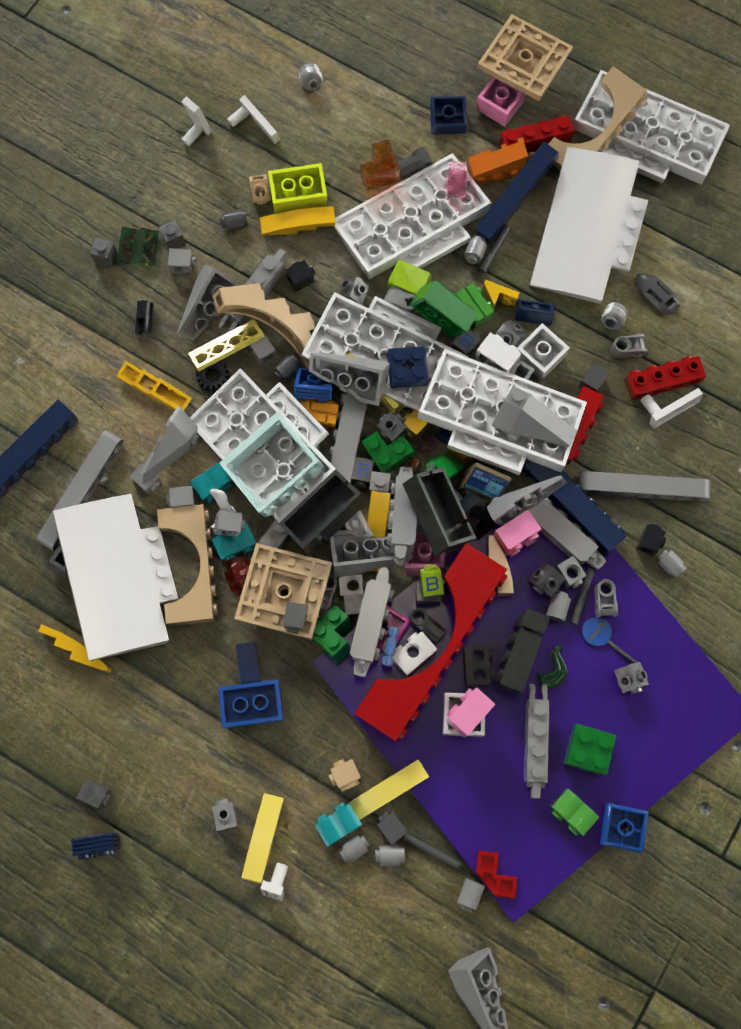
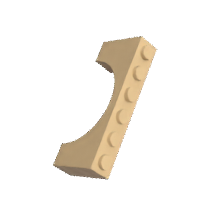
[548,66,647,170]
[157,504,218,626]

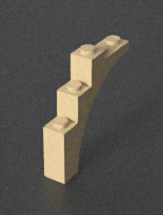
[213,283,315,369]

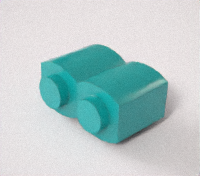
[190,462,235,504]
[212,523,256,563]
[314,802,362,847]

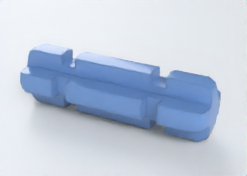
[382,627,399,667]

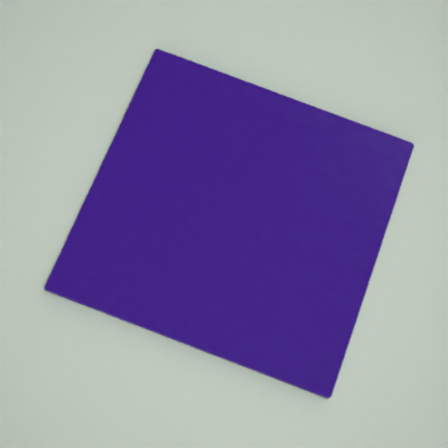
[313,497,741,921]

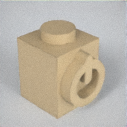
[249,174,271,204]
[329,759,361,792]

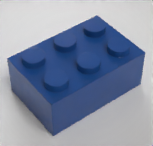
[218,679,284,729]

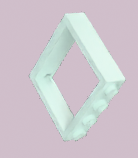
[219,412,324,517]

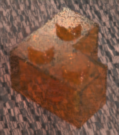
[360,139,400,191]

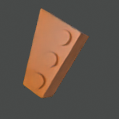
[467,137,528,185]

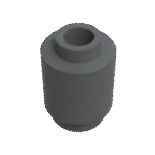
[220,210,248,231]
[273,354,301,382]

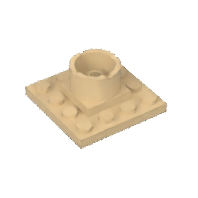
[477,14,573,101]
[234,543,333,640]

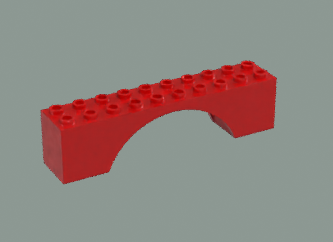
[354,543,508,741]

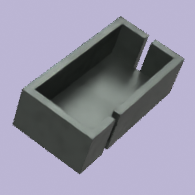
[402,467,476,555]
[279,469,367,557]
[494,608,550,696]

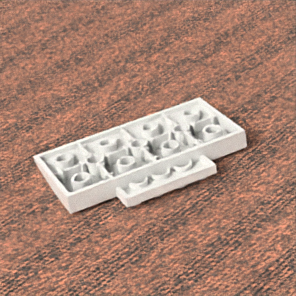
[573,70,730,185]
[530,147,648,304]
[333,153,491,280]
[301,292,469,412]
[417,349,587,475]
[190,368,340,523]
[53,494,178,661]

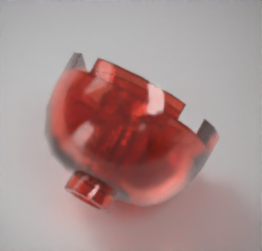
[223,556,251,597]

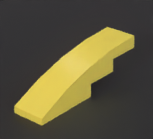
[349,759,429,820]
[241,793,284,884]

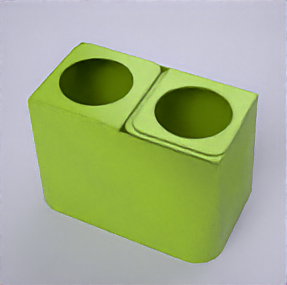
[388,260,432,300]

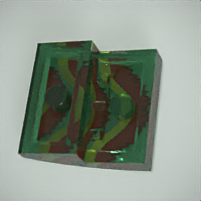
[116,226,159,266]

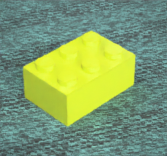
[268,163,328,214]

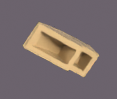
[488,535,514,597]

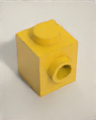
[404,410,431,440]

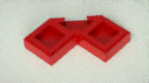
[476,850,517,899]

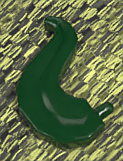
[537,646,568,689]

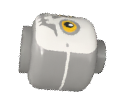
[298,63,323,91]
[601,302,628,330]

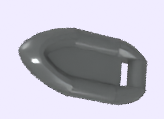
[636,273,680,315]

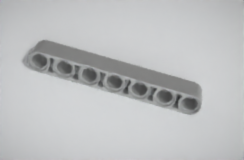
[36,430,123,551]
[579,471,710,502]

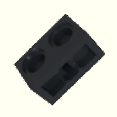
[460,491,495,539]
[463,645,494,688]

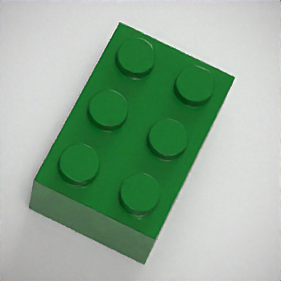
[410,280,478,338]

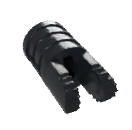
[135,300,154,336]

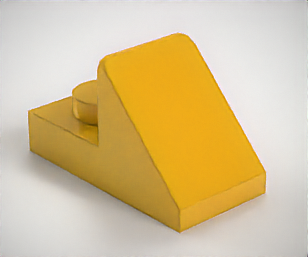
[483,279,520,308]

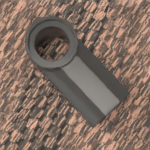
[395,147,433,178]
[409,608,447,643]

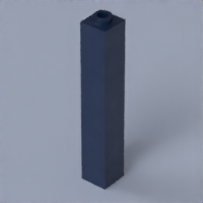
[475,142,559,244]

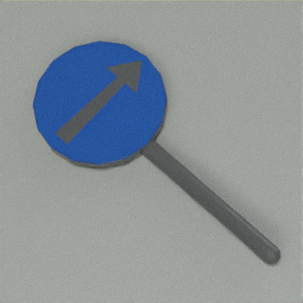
[582,617,637,663]

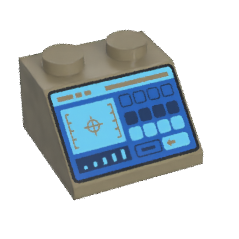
[457,463,511,506]

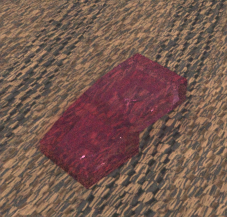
[447,162,467,198]

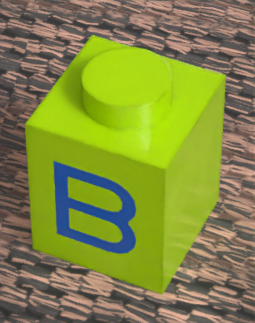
[419,565,444,597]

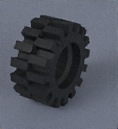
[195,360,231,394]

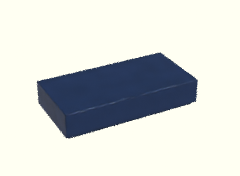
[236,642,261,684]

